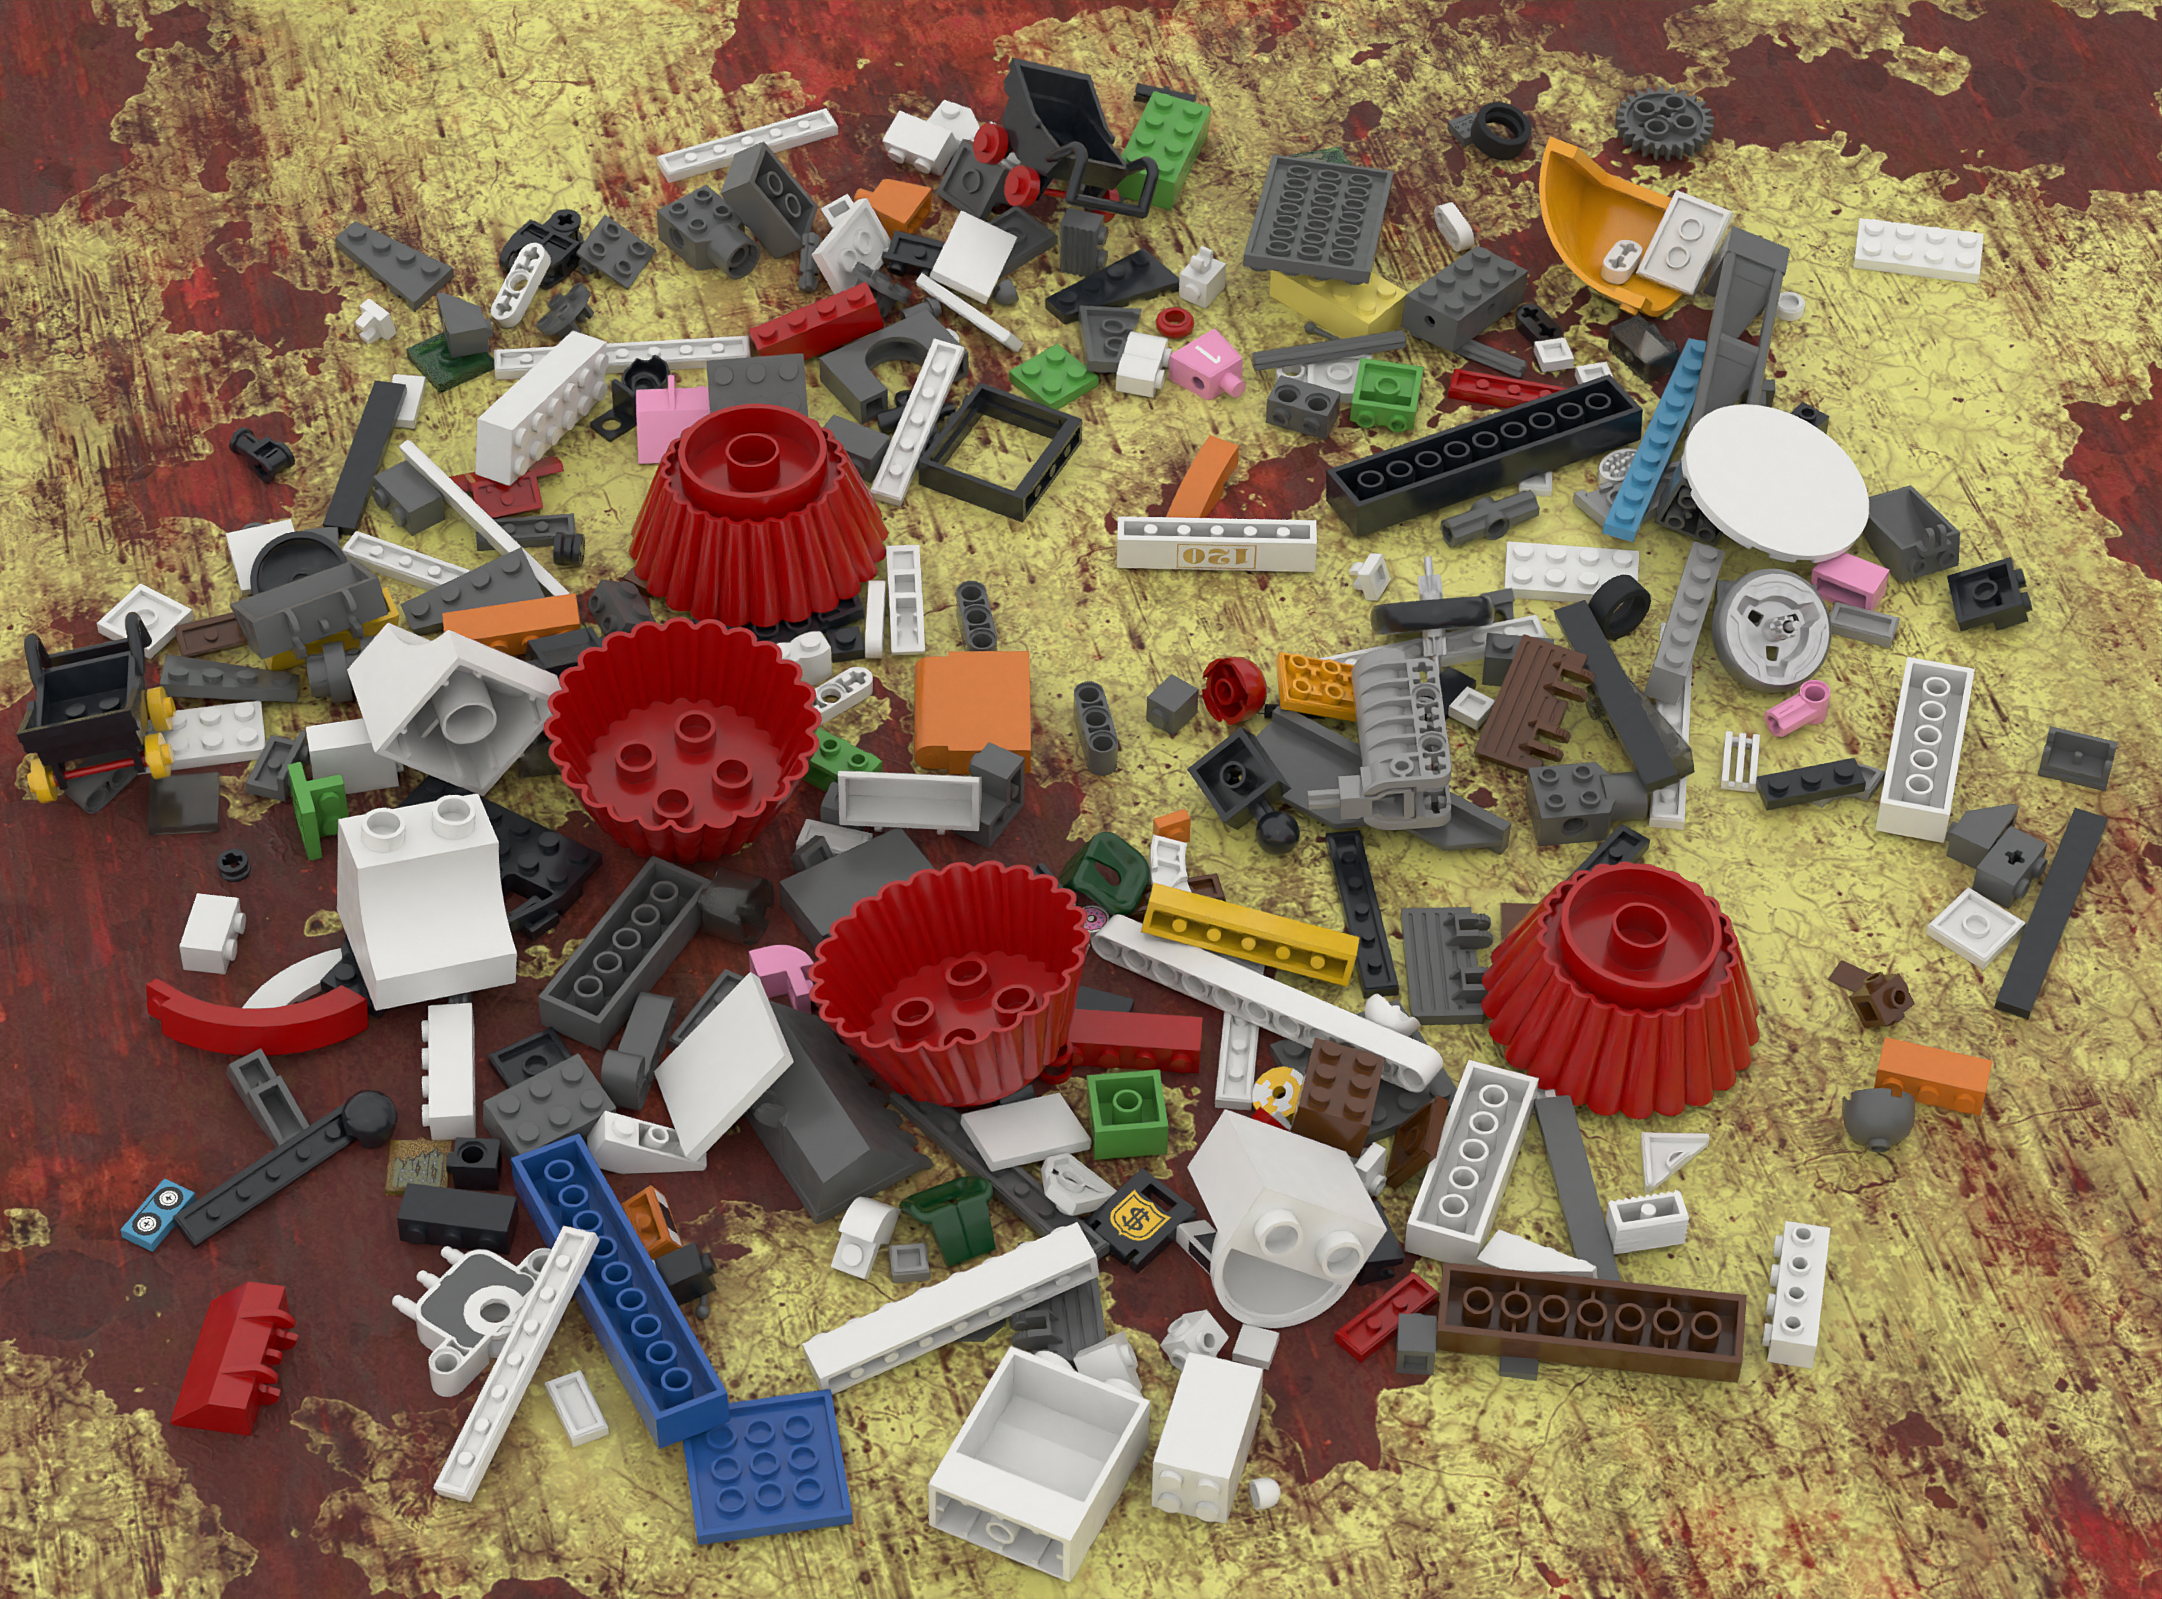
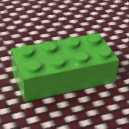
[1116,91,1212,211]

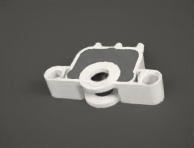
[392,1246,552,1397]

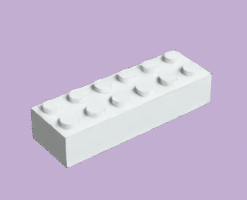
[475,331,609,486]
[1875,657,1975,843]
[1404,1060,1539,1266]

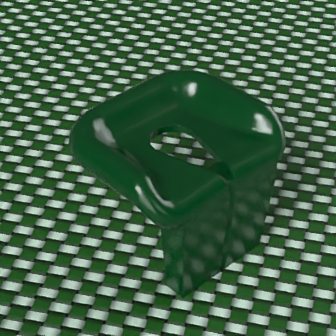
[1058,832,1150,916]
[899,1175,996,1267]

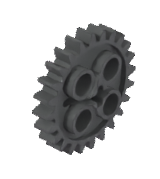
[1615,86,1714,161]

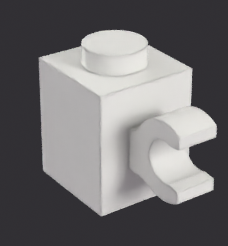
[1179,246,1226,308]

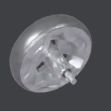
[1712,569,1832,693]

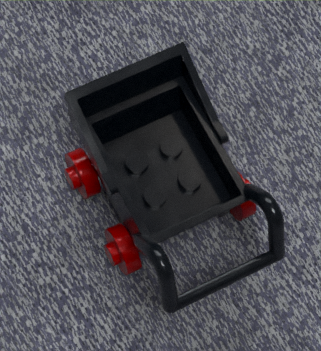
[973,58,1159,223]

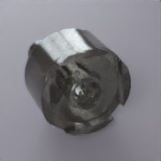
[698,866,774,946]

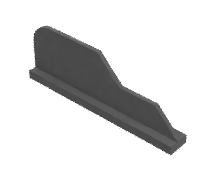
[1241,705,1511,855]

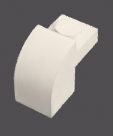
[831,1197,901,1279]

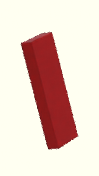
[1334,1271,1440,1363]

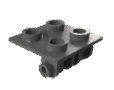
[576,215,656,290]

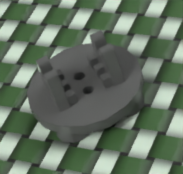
[851,262,912,317]
[536,282,594,339]

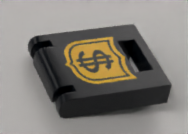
[1084,1168,1197,1273]

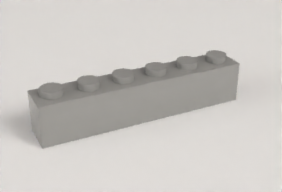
[1643,541,1725,706]

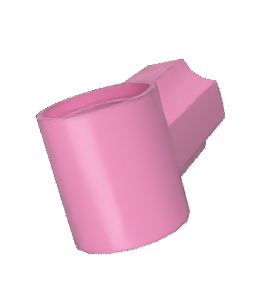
[1764,680,1830,737]

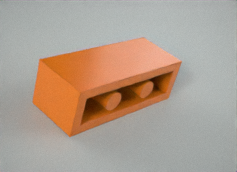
[1874,1037,1992,1116]

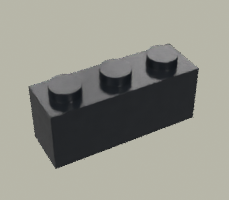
[397,1183,519,1255]

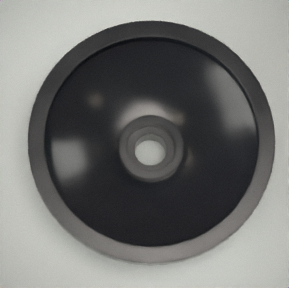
[250,531,348,595]

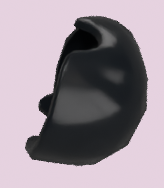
[621,355,670,394]
[341,1090,398,1149]

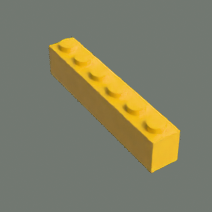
[1141,883,1360,987]

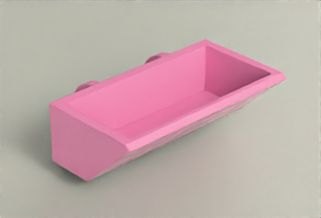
[636,375,710,464]

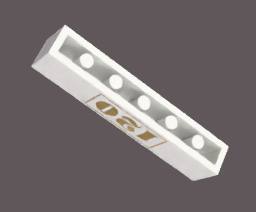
[1117,516,1317,572]

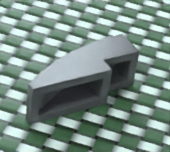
[226,1049,309,1148]

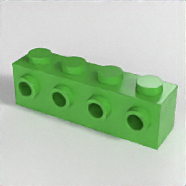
[803,727,883,792]

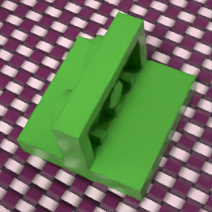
[287,762,349,861]

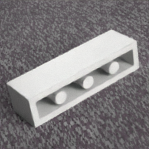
[422,1003,476,1141]

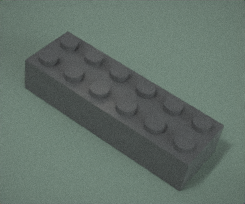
[538,856,715,1051]

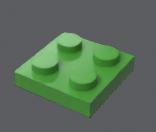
[1009,343,1099,410]

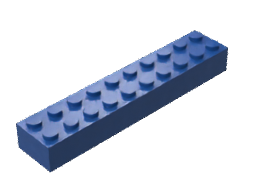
[511,1133,730,1449]

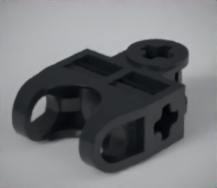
[499,209,583,290]

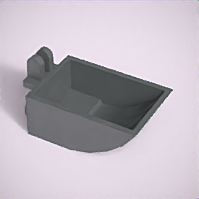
[1863,485,1960,582]

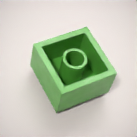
[1086,1070,1168,1160]

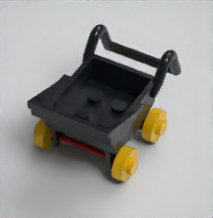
[16,612,176,804]

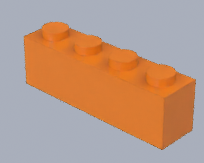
[442,593,582,656]

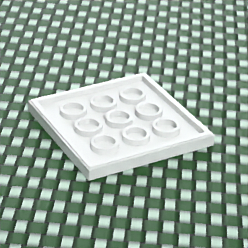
[654,972,794,1163]

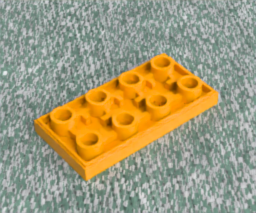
[1276,652,1357,722]

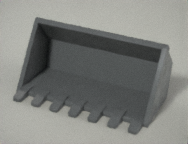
[744,1001,934,1224]

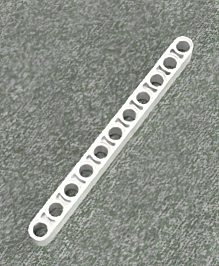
[1091,914,1443,1093]

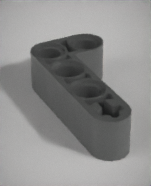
[601,991,678,1111]

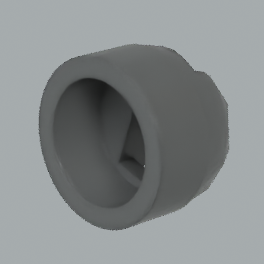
[992,278,1019,306]

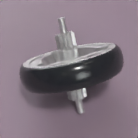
[1370,556,1495,674]

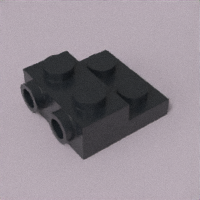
[1947,557,2033,631]

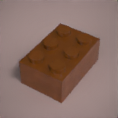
[1290,1037,1385,1159]

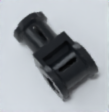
[229,427,295,483]

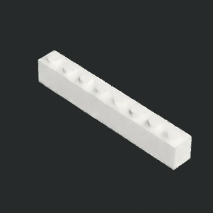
[802,1222,1099,1395]

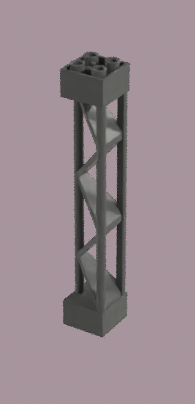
[1655,226,1790,546]

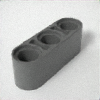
[956,580,997,651]
[1073,681,1118,776]
[63,732,149,814]

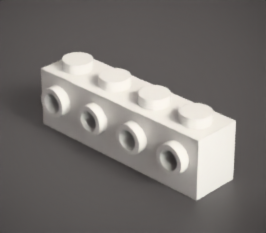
[1762,1221,1830,1369]

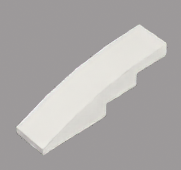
[886,545,925,655]

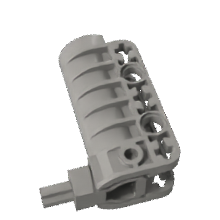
[1307,648,1451,830]

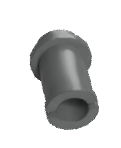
[899,297,942,320]

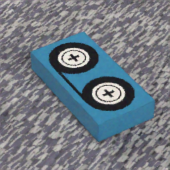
[121,1178,196,1252]

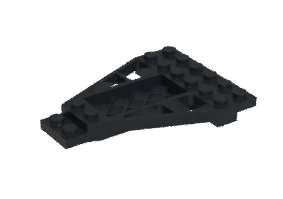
[320,775,603,1019]

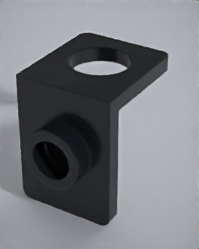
[590,378,637,442]

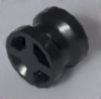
[553,532,585,566]

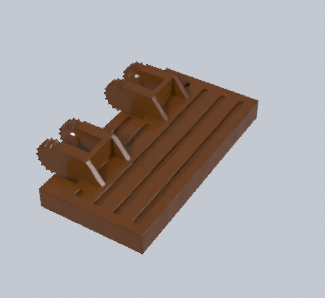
[1474,634,1596,775]

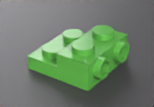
[1350,358,1424,433]

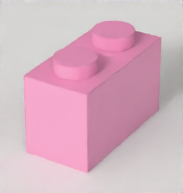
[1810,552,1890,611]

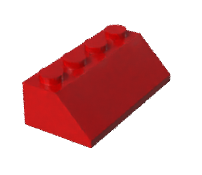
[747,282,885,361]

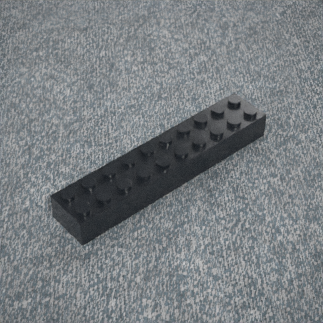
[1326,374,1643,537]

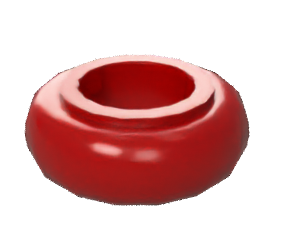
[1155,307,1195,339]

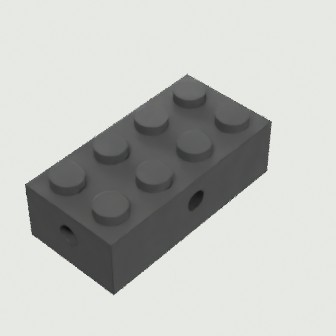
[1401,246,1528,353]

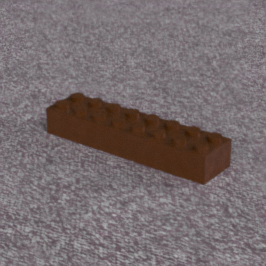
[1436,1262,1747,1383]

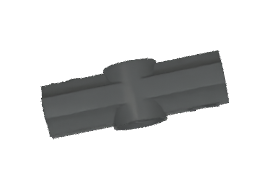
[1440,490,1540,547]

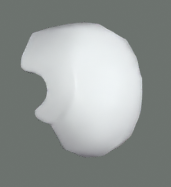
[1364,994,1421,1037]

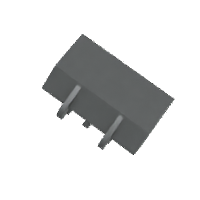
[230,560,388,660]

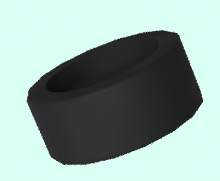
[1470,102,1532,160]
[1588,574,1651,640]

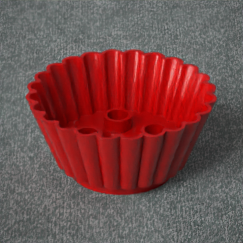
[628,404,888,627]
[544,617,822,865]
[808,861,1091,1107]
[1481,861,1760,1120]

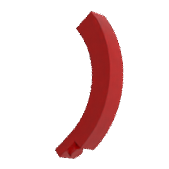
[146,978,368,1056]

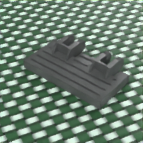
[1400,907,1493,1025]
[1009,1242,1106,1369]

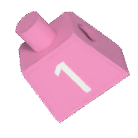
[1169,328,1246,400]

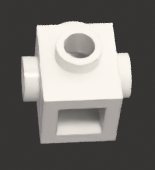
[1160,1310,1229,1372]

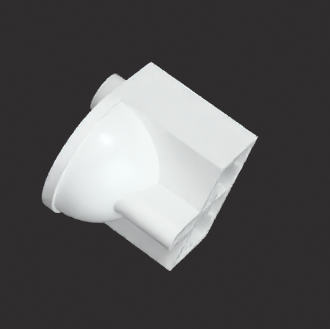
[1187,1109,1387,1328]

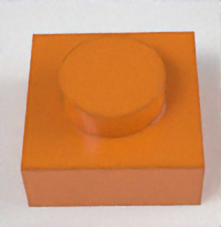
[1153,809,1191,843]

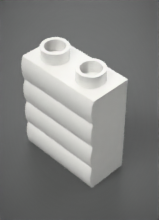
[928,1346,1150,1582]

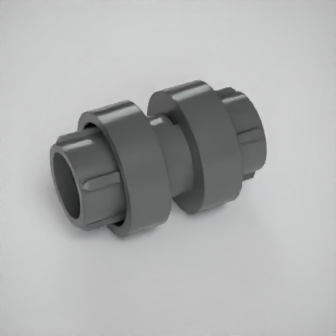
[305,635,377,704]

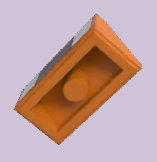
[621,1185,683,1260]

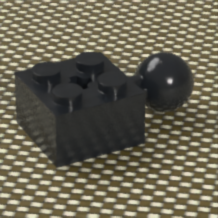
[1187,727,1300,855]

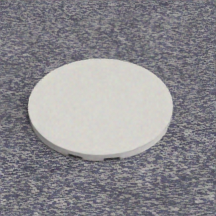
[1681,404,1869,563]

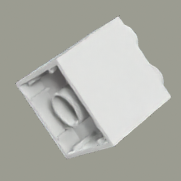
[347,623,562,796]
[337,793,517,1010]

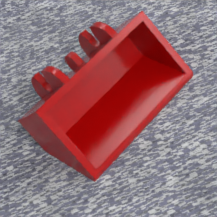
[170,1282,298,1436]

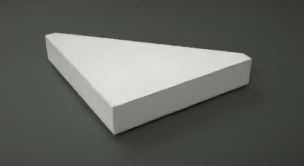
[1640,1132,1709,1194]

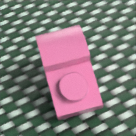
[749,945,815,1014]

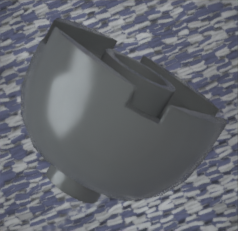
[1842,1088,1915,1152]

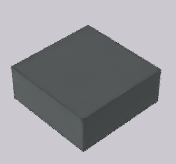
[1499,1356,1539,1381]

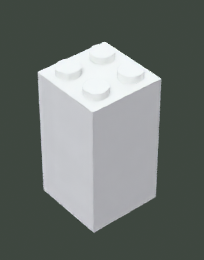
[1151,1352,1263,1524]

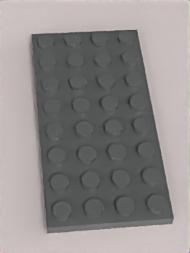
[1243,154,1394,285]

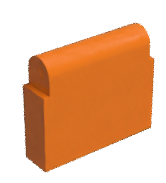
[914,651,1031,774]

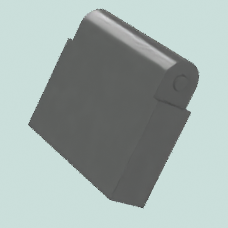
[779,827,935,948]

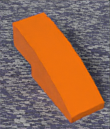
[1166,435,1239,518]

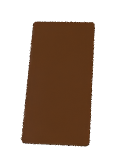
[1828,960,1872,992]

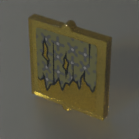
[385,1137,452,1195]

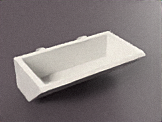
[838,770,982,835]

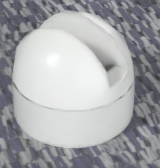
[1249,1478,1281,1511]

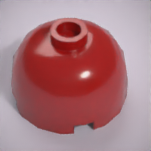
[1202,656,1267,725]

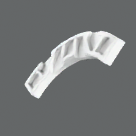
[1149,834,1265,975]
[242,948,342,1008]

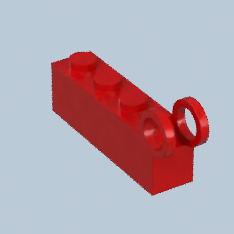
[1038,1009,1203,1085]

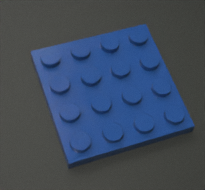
[682,1389,853,1545]

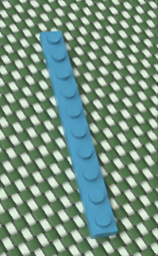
[1602,338,1706,542]

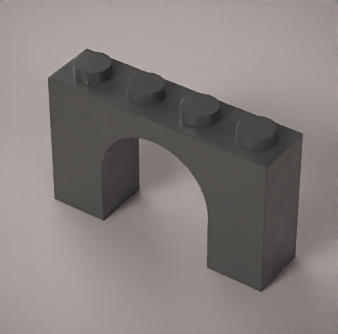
[819,309,969,425]

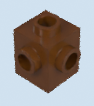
[1849,972,1915,1028]

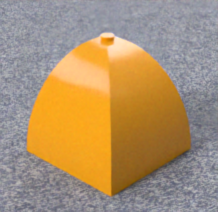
[1539,136,1684,317]

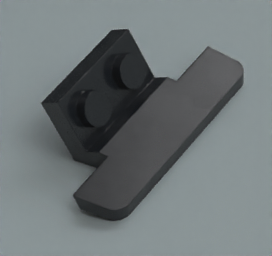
[524,627,602,674]

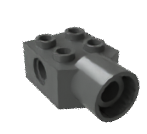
[657,185,761,279]
[1525,762,1648,846]

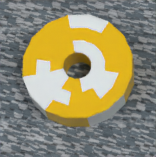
[1252,1067,1303,1123]

